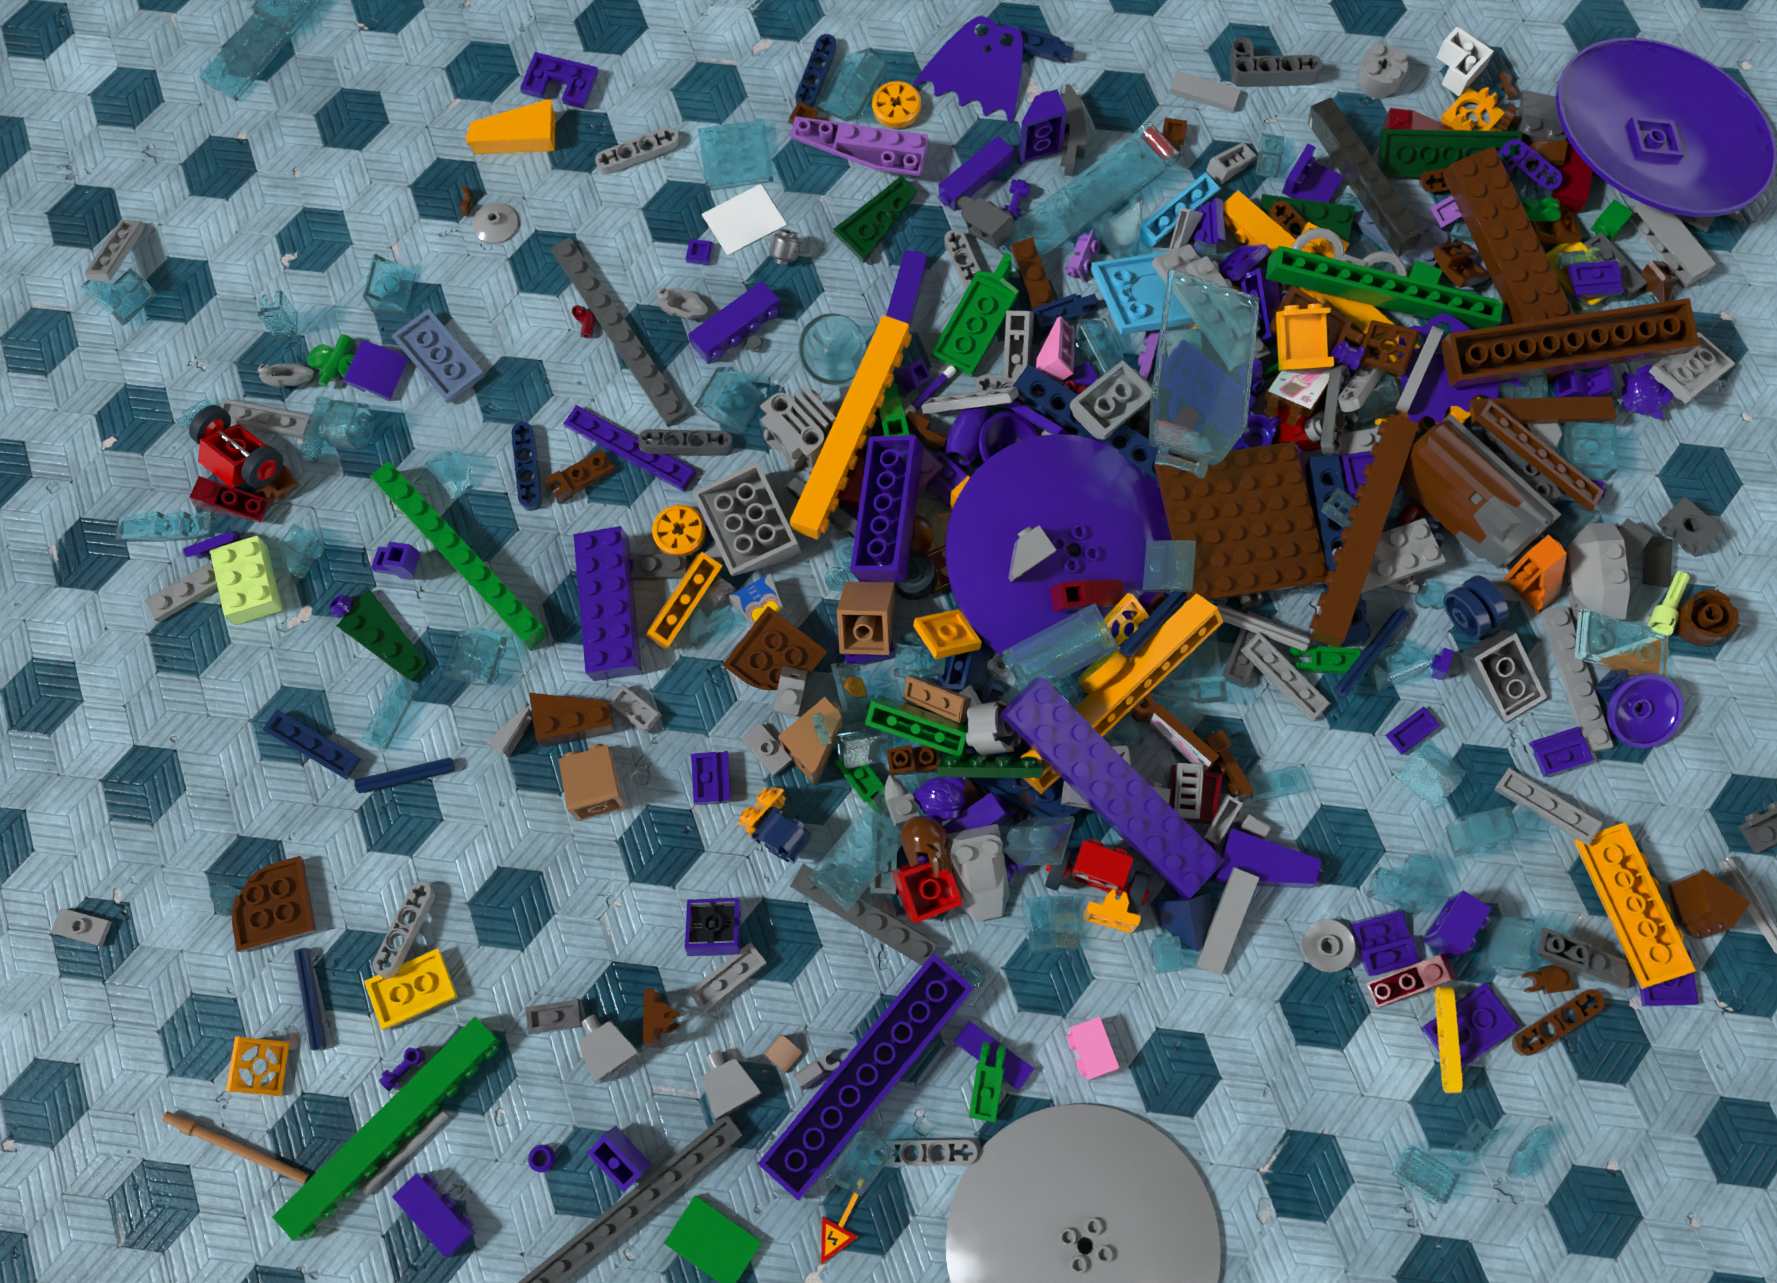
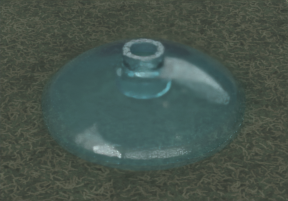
[798,313,867,385]

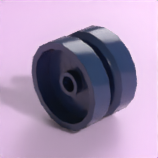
[1443,575,1509,640]

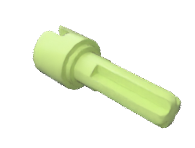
[1647,571,1690,636]

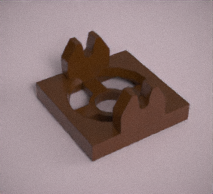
[1359,320,1419,375]
[643,988,680,1048]

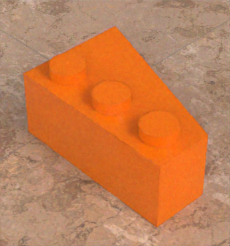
[1503,535,1567,614]

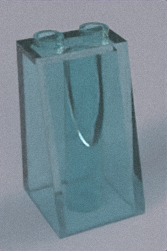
[1002,603,1119,692]

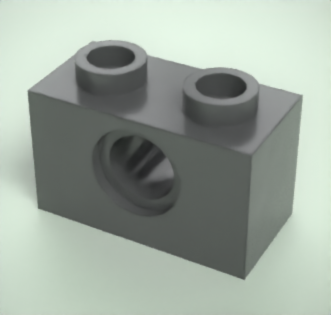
[1656,496,1724,557]

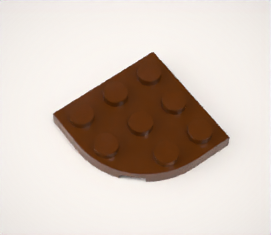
[723,606,827,691]
[232,856,317,953]

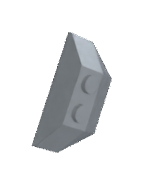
[1567,522,1630,621]

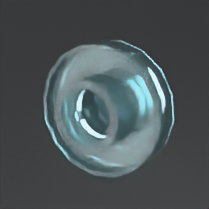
[832,537,855,574]

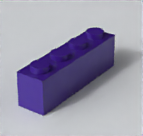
[688,281,781,364]

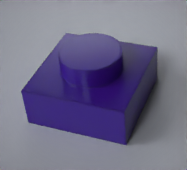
[1430,648,1454,680]

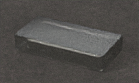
[1642,536,1673,588]

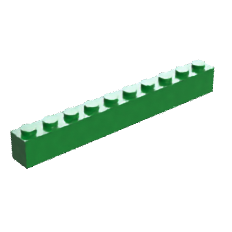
[1266,245,1503,330]
[370,461,549,651]
[272,1016,502,1241]

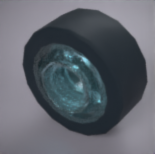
[894,551,938,600]

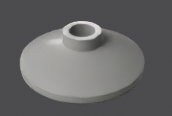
[472,203,518,244]
[1302,919,1355,972]

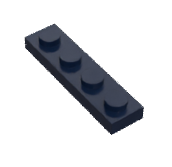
[262,709,361,780]

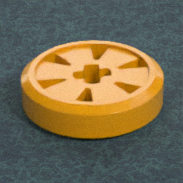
[872,81,921,129]
[652,504,706,556]
[1077,649,1127,693]

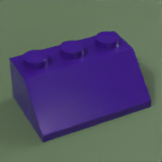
[1018,89,1067,164]

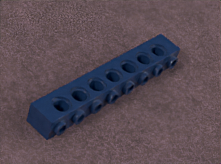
[1012,364,1177,488]
[1305,455,1371,648]

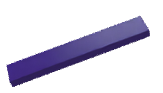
[563,405,696,492]

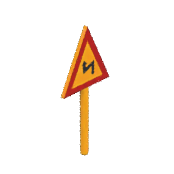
[821,1178,866,1265]

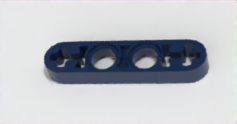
[795,34,837,108]
[511,422,542,511]

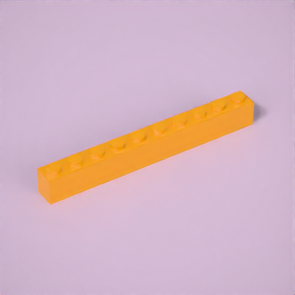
[790,315,912,540]
[1020,593,1223,794]

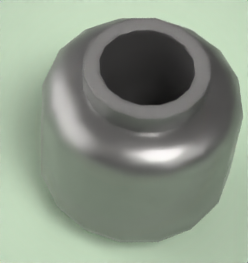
[769,229,801,265]

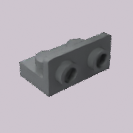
[1738,801,1777,854]

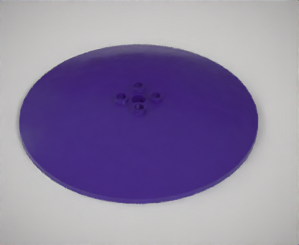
[1556,38,1777,217]
[945,434,1181,678]

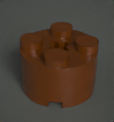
[1676,590,1739,647]

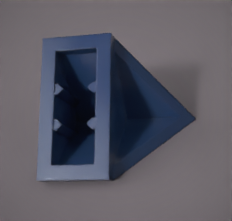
[1157,892,1213,952]

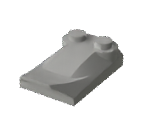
[1069,360,1157,440]
[947,824,1010,922]

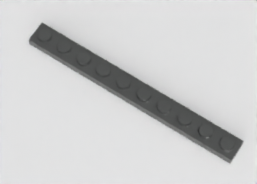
[550,237,687,427]
[518,1114,744,1283]

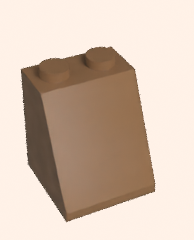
[837,581,895,655]
[778,697,844,785]
[558,744,626,822]

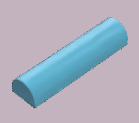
[1138,172,1221,247]

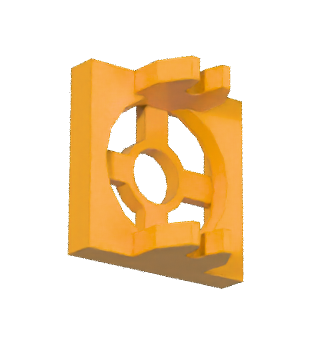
[1440,87,1505,130]
[1094,593,1149,658]
[1082,889,1141,933]
[226,1036,290,1096]

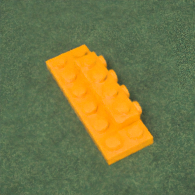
[1574,822,1696,989]

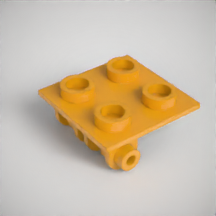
[737,787,786,836]

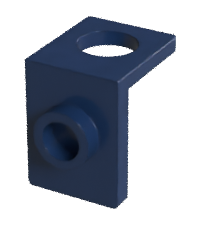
[1594,669,1629,704]

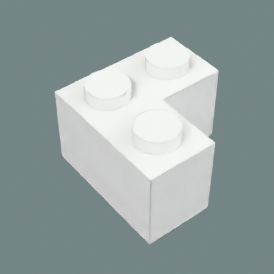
[1436,27,1494,97]

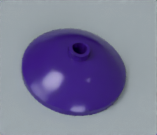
[979,412,1038,463]
[1607,673,1684,748]

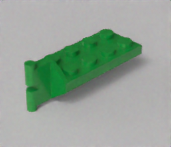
[930,253,1019,377]

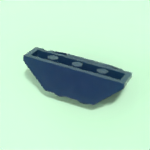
[934,606,991,691]

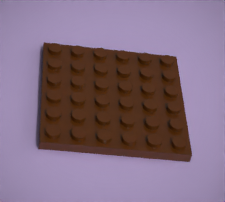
[1154,442,1328,601]

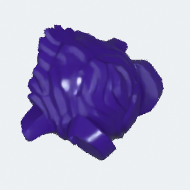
[1621,364,1674,419]
[1232,412,1281,450]
[913,777,966,824]

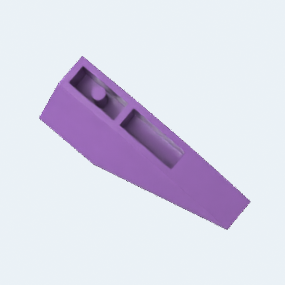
[790,116,929,176]

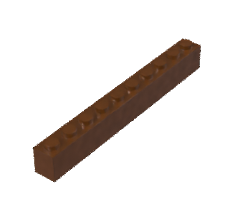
[1309,414,1419,648]

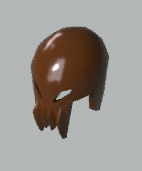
[900,816,952,878]

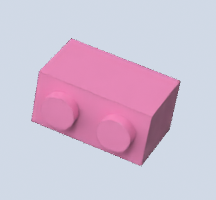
[1066,1017,1119,1081]

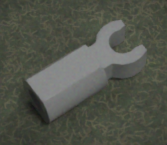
[1232,806,1271,839]
[793,1050,840,1090]

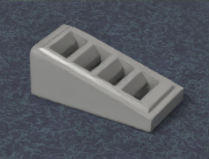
[1206,142,1258,184]
[487,706,533,757]
[1174,763,1203,819]

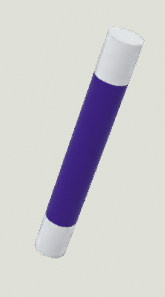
[904,365,957,419]

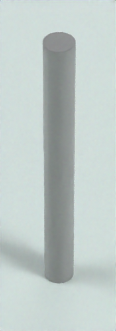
[361,1109,449,1196]

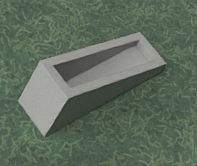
[1169,208,1204,251]
[1204,794,1243,845]

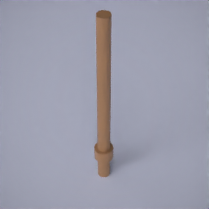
[162,1111,310,1184]

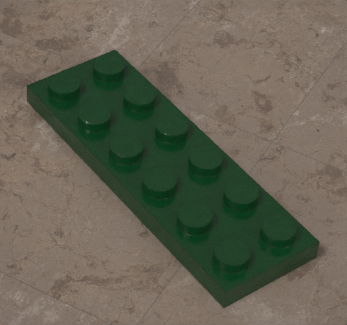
[1376,129,1523,179]

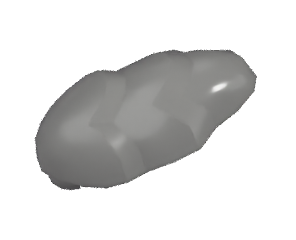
[656,288,708,320]
[258,363,314,388]

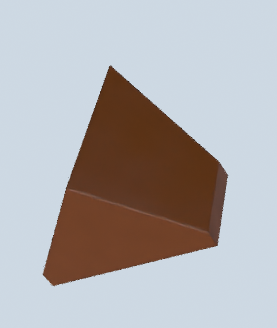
[1640,260,1680,303]

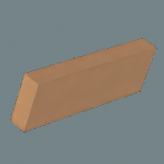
[903,675,970,723]

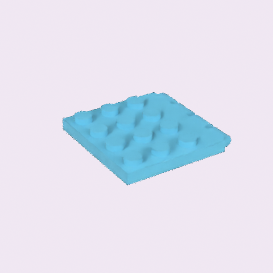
[1091,251,1195,335]

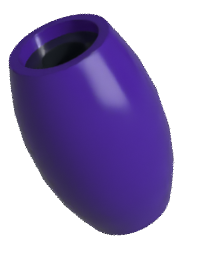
[946,406,992,466]

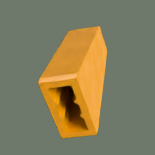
[466,99,555,154]

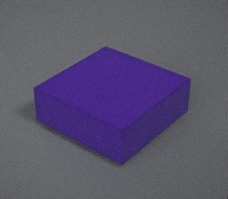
[686,239,713,266]

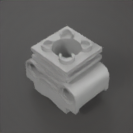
[760,385,837,475]

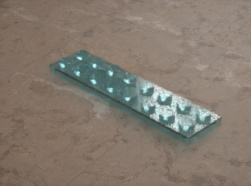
[807,743,945,912]

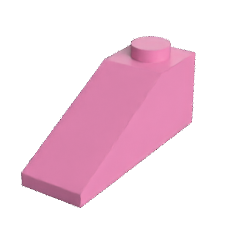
[1036,316,1075,383]

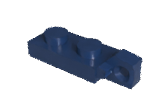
[1011,26,1074,63]
[1032,293,1098,333]

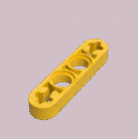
[1435,986,1462,1093]

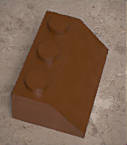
[1668,869,1750,939]

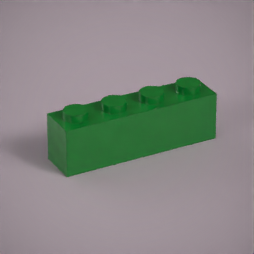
[865,695,969,757]

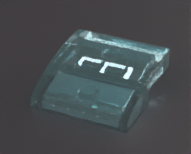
[1143,540,1197,593]

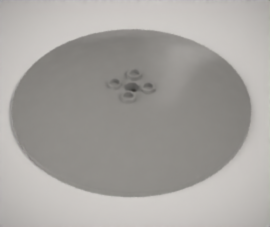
[946,1104,1221,1283]

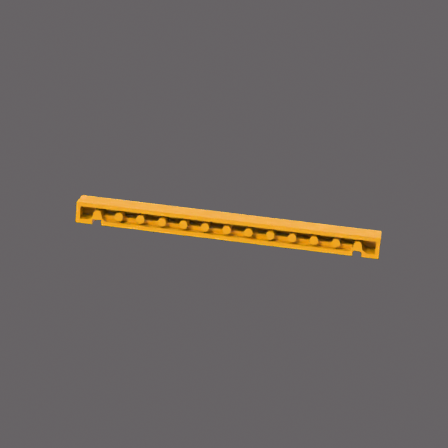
[1223,190,1481,425]

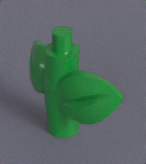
[307,334,356,387]

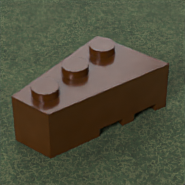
[529,693,616,748]

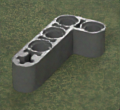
[1229,37,1322,87]

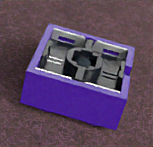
[685,898,741,956]

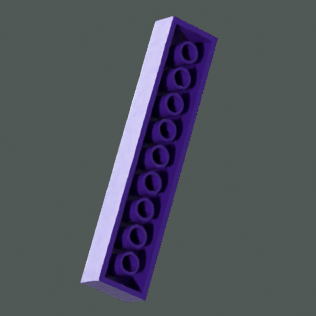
[999,677,1224,899]
[757,953,974,1201]

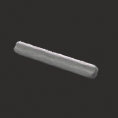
[1216,604,1310,651]
[1719,857,1777,954]

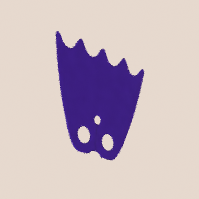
[913,16,1023,123]
[1398,314,1522,423]

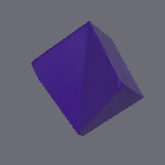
[896,359,932,392]

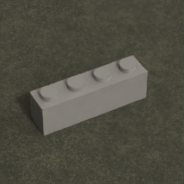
[1628,203,1716,288]

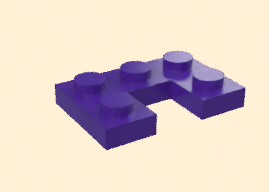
[520,52,599,109]

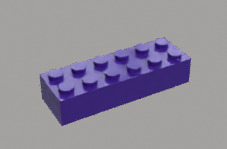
[850,435,924,582]
[573,526,642,681]

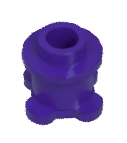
[1332,341,1364,371]

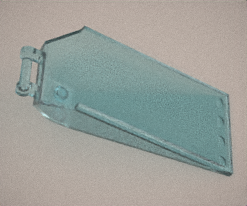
[1149,268,1260,479]

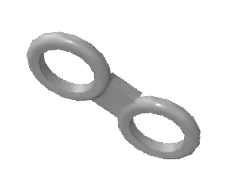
[1291,228,1407,307]

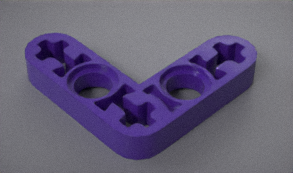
[1497,139,1562,190]

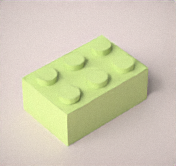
[210,536,283,625]

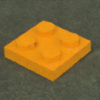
[913,609,982,659]

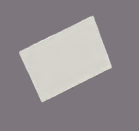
[702,184,787,255]

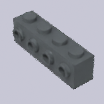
[1482,424,1562,506]

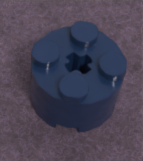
[751,806,812,864]

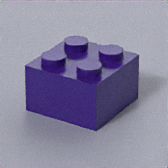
[1423,890,1491,959]

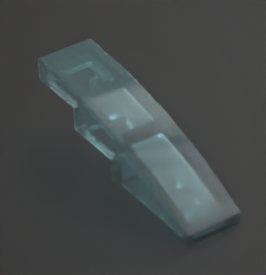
[115,511,217,542]

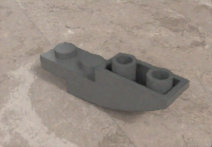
[1060,84,1087,176]
[1537,928,1632,989]

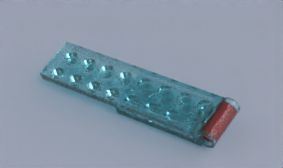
[200,0,322,102]
[998,122,1181,273]

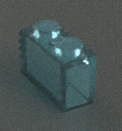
[1391,1144,1461,1206]

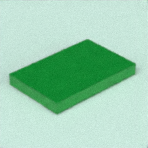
[664,1195,762,1283]

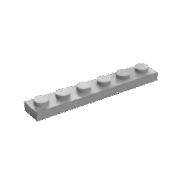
[1540,606,1613,753]

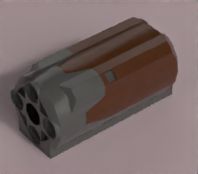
[1399,414,1561,569]

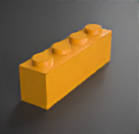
[644,552,722,649]

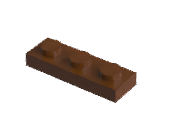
[1009,237,1055,309]

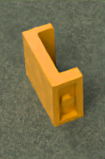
[1276,304,1334,371]

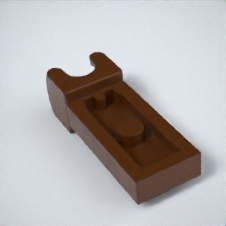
[545,449,615,504]
[1204,730,1254,802]

